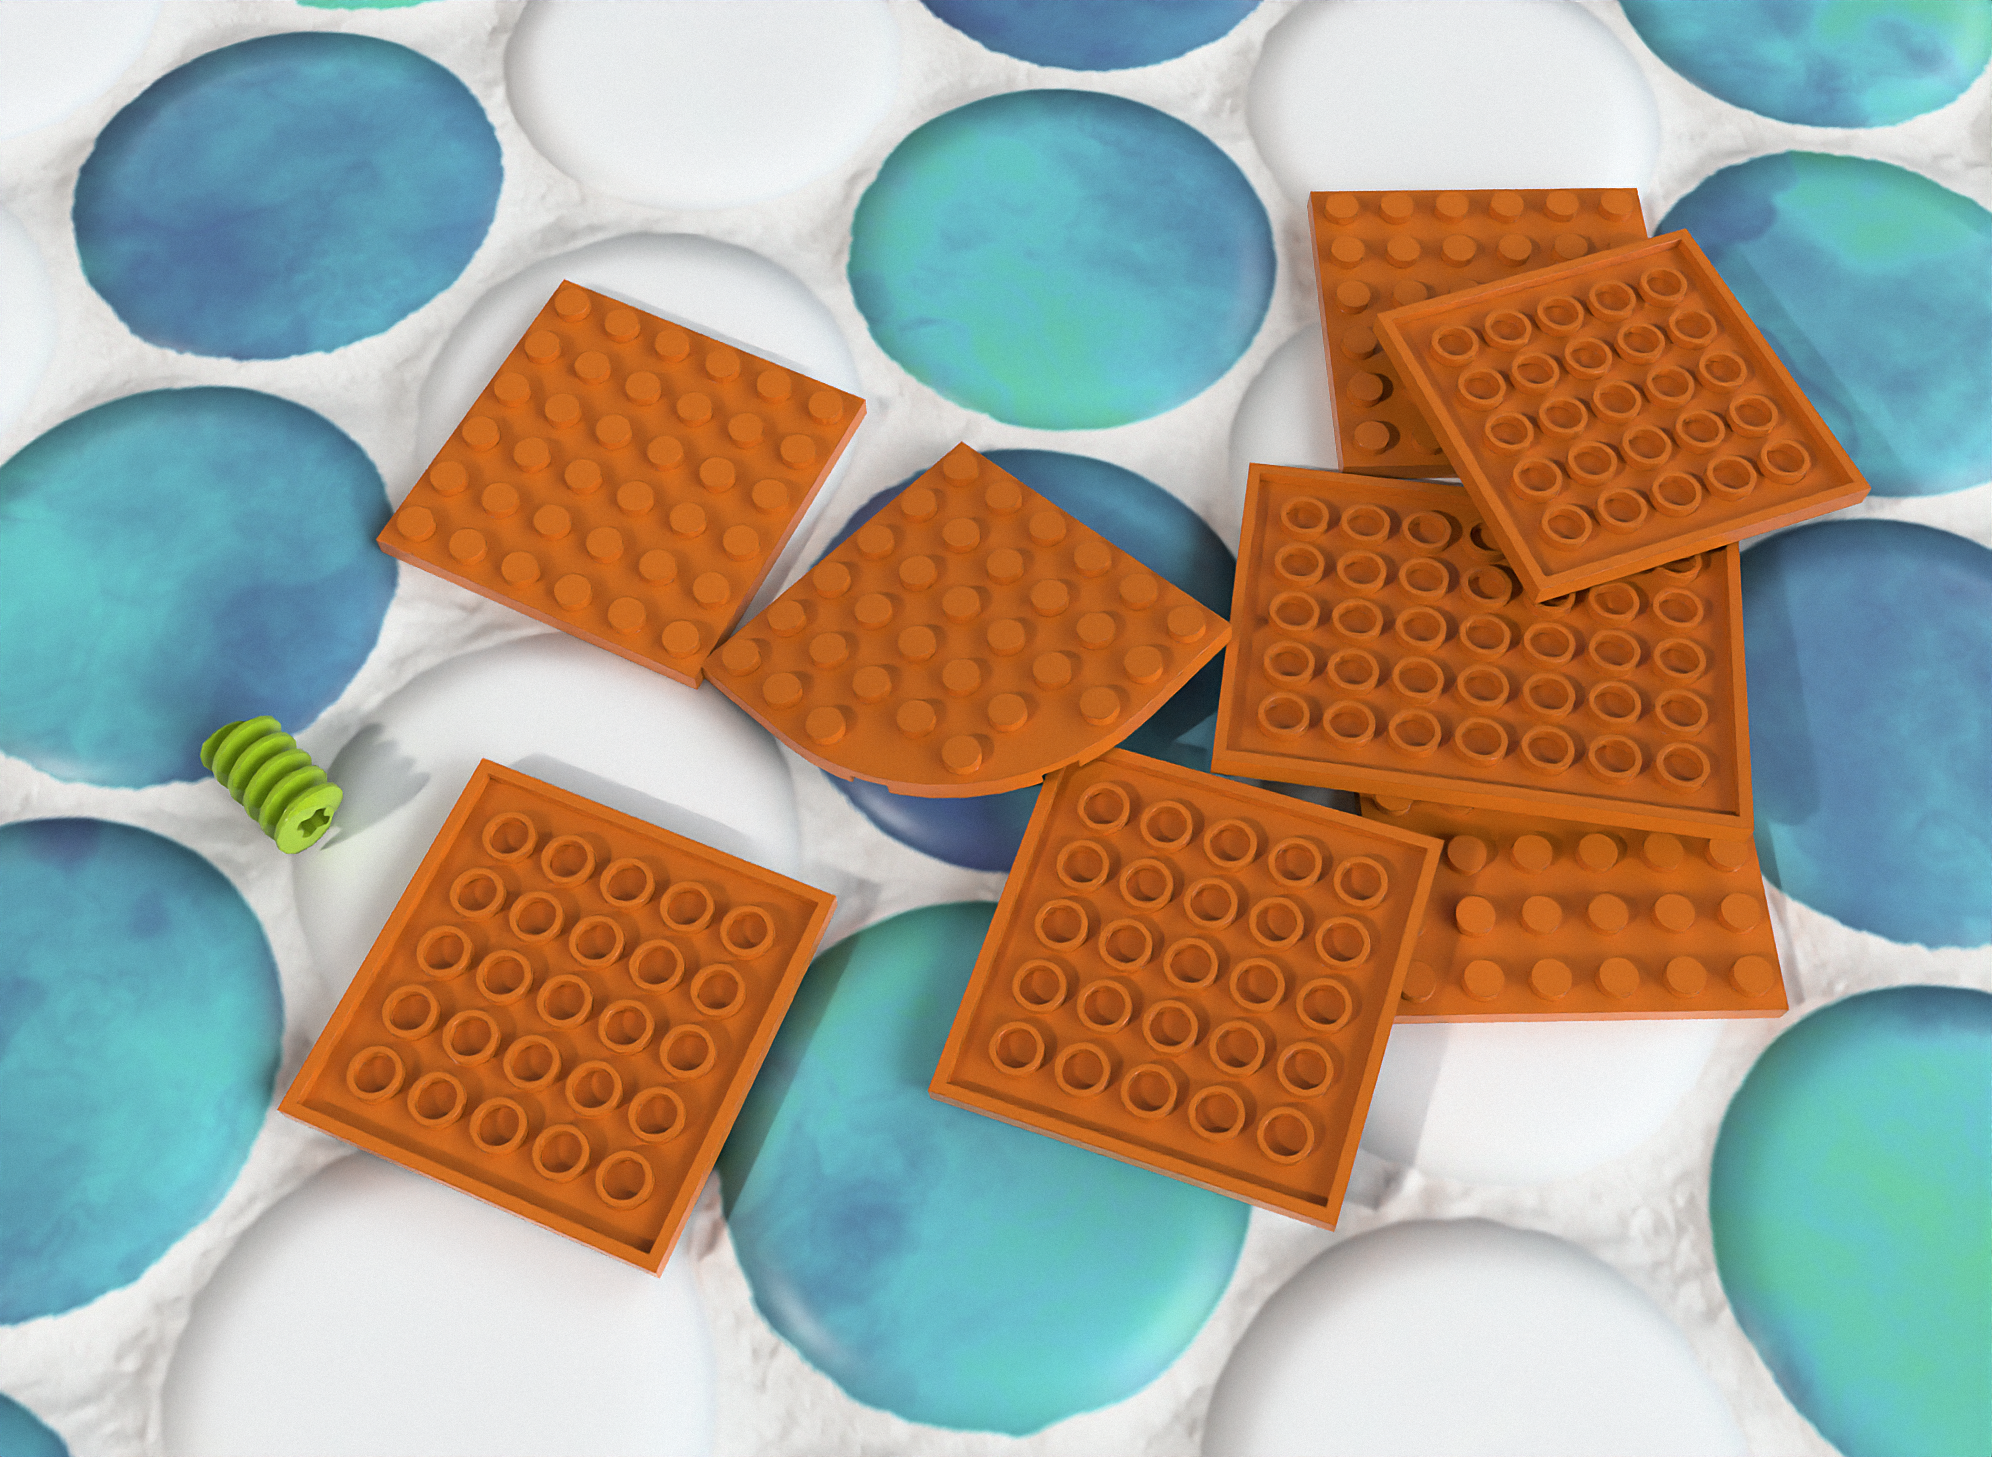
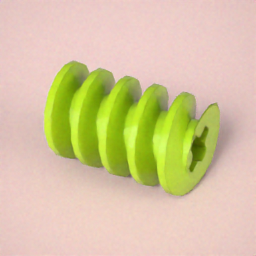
[200,715,343,854]

